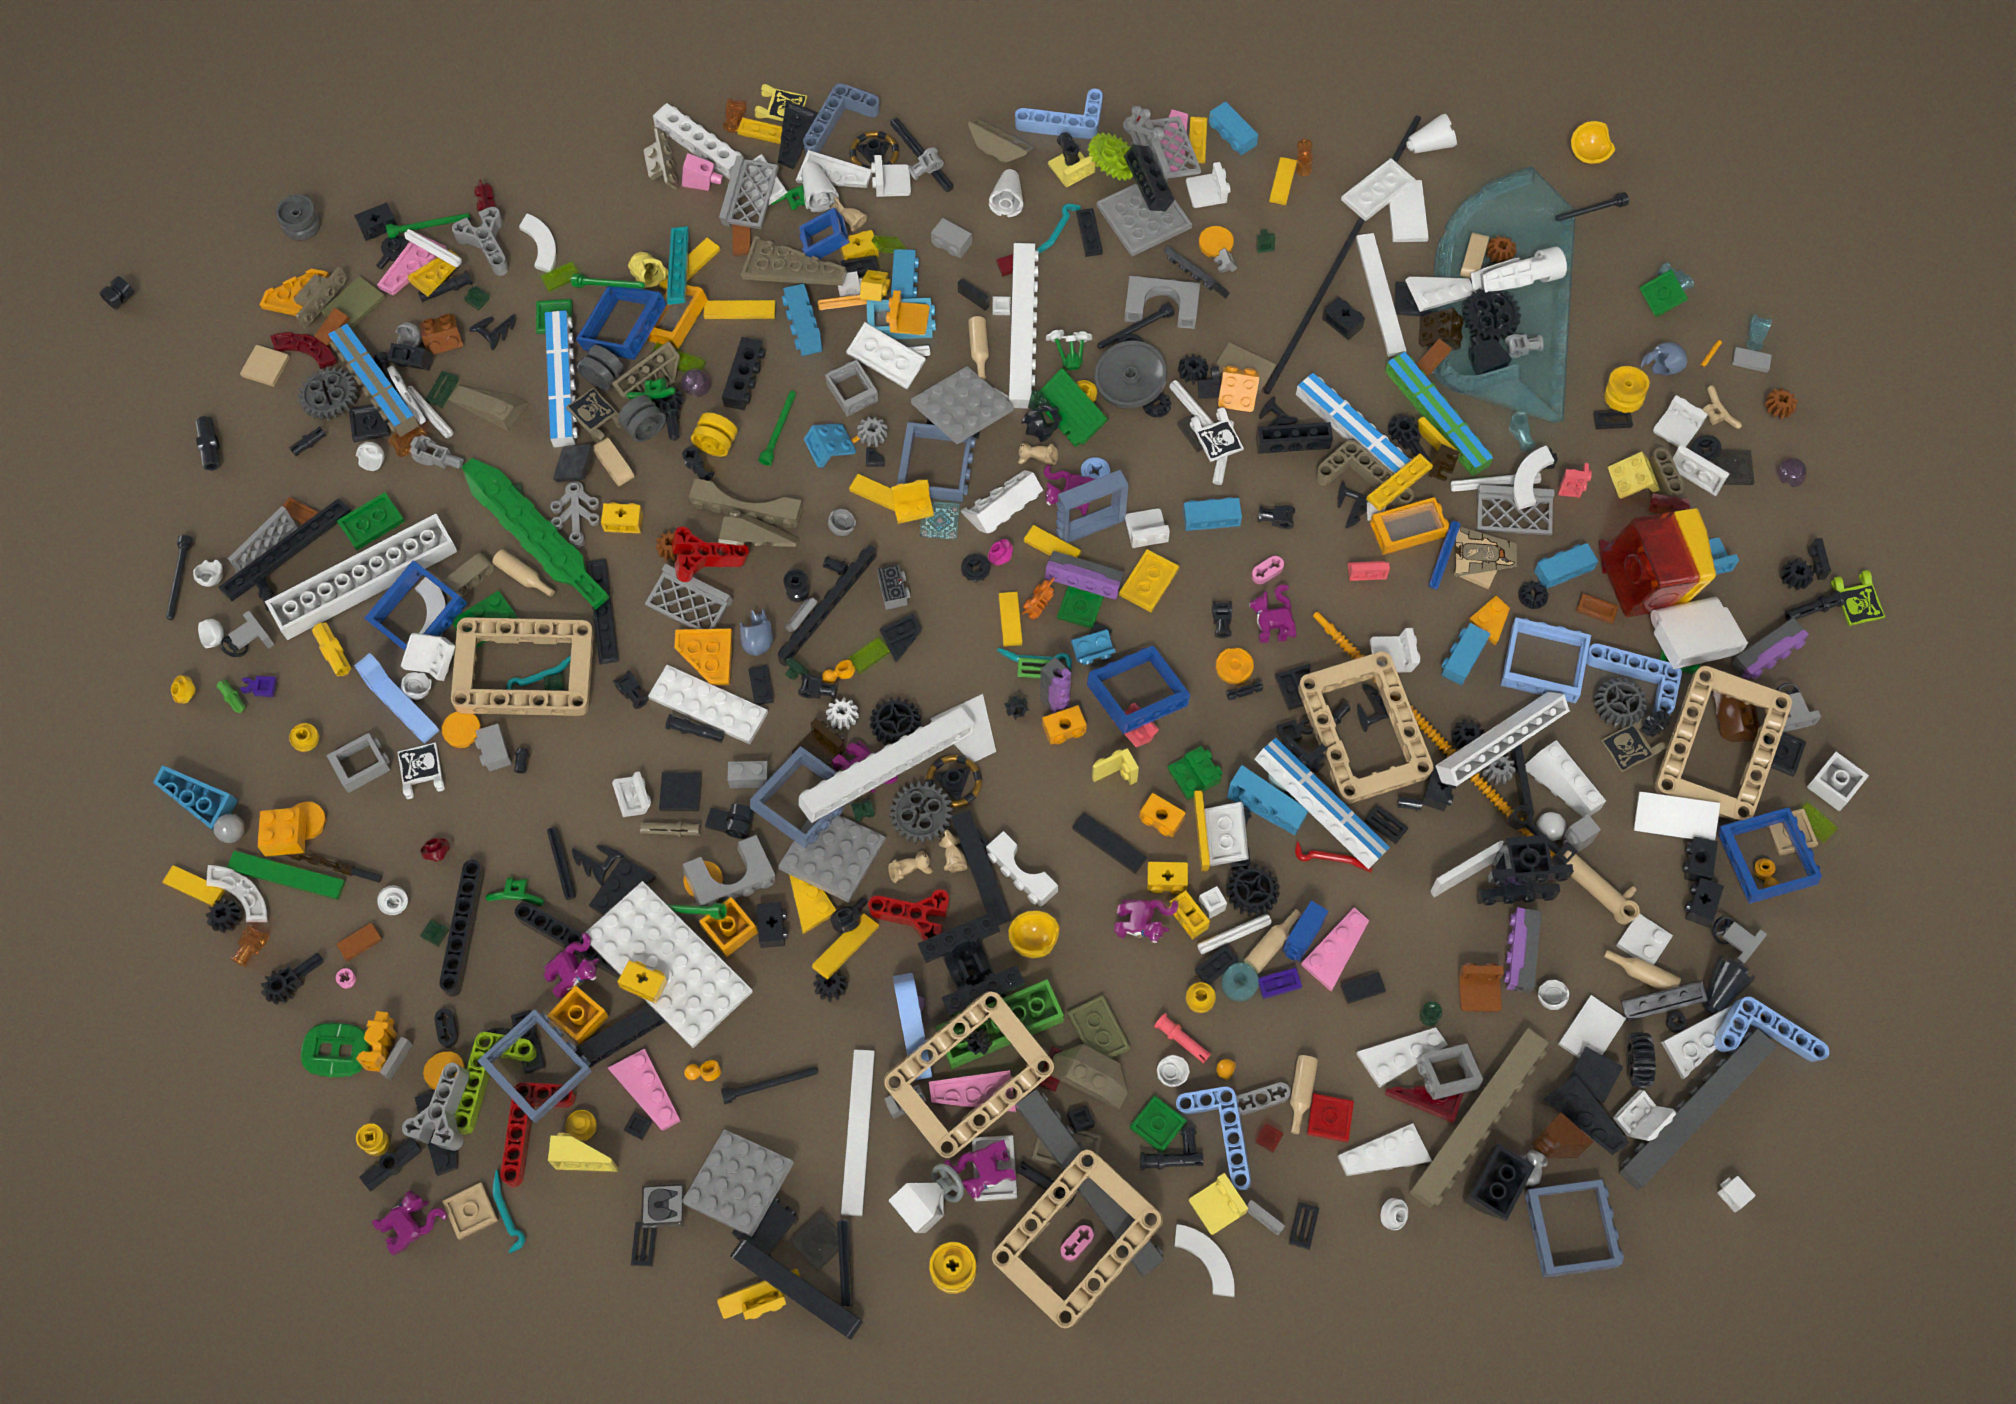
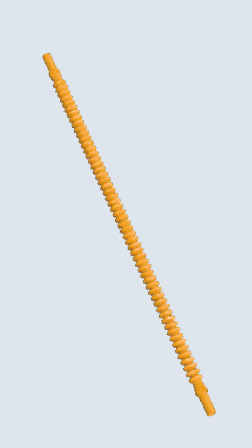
[1313,611,1554,865]

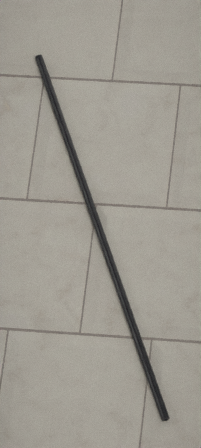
[1263,116,1421,394]

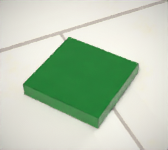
[1639,269,1688,318]
[536,299,573,334]
[1057,586,1104,629]
[1129,1095,1187,1152]

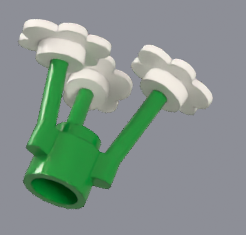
[1046,330,1092,370]

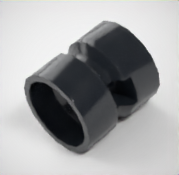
[99,276,135,310]
[783,569,810,602]
[723,804,755,839]

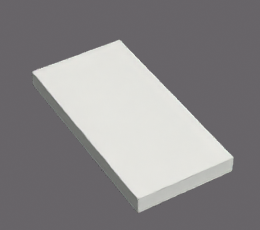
[1341,158,1415,221]
[1388,180,1429,242]
[846,322,926,390]
[1633,791,1720,841]
[1430,840,1504,897]

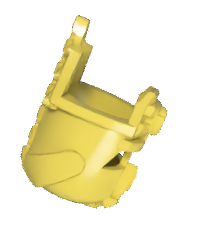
[628,252,668,288]

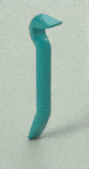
[1036,203,1081,254]
[997,648,1072,672]
[506,655,571,690]
[493,1170,526,1254]

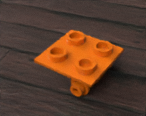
[1021,577,1055,620]

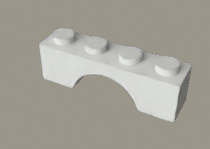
[986,831,1058,907]

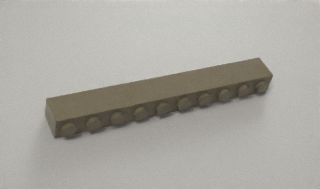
[1410,1028,1549,1208]

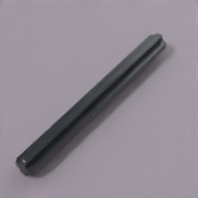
[890,117,953,192]

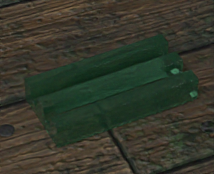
[425,371,459,408]

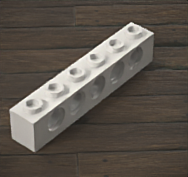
[653,103,742,180]

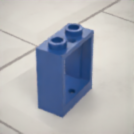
[799,207,850,259]
[1283,901,1329,962]

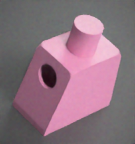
[682,153,723,191]

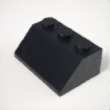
[1464,1144,1535,1221]

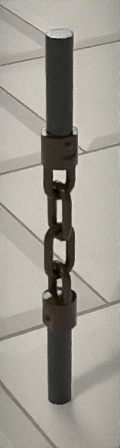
[286,853,382,883]

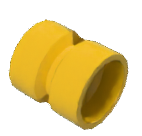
[356,1124,390,1156]

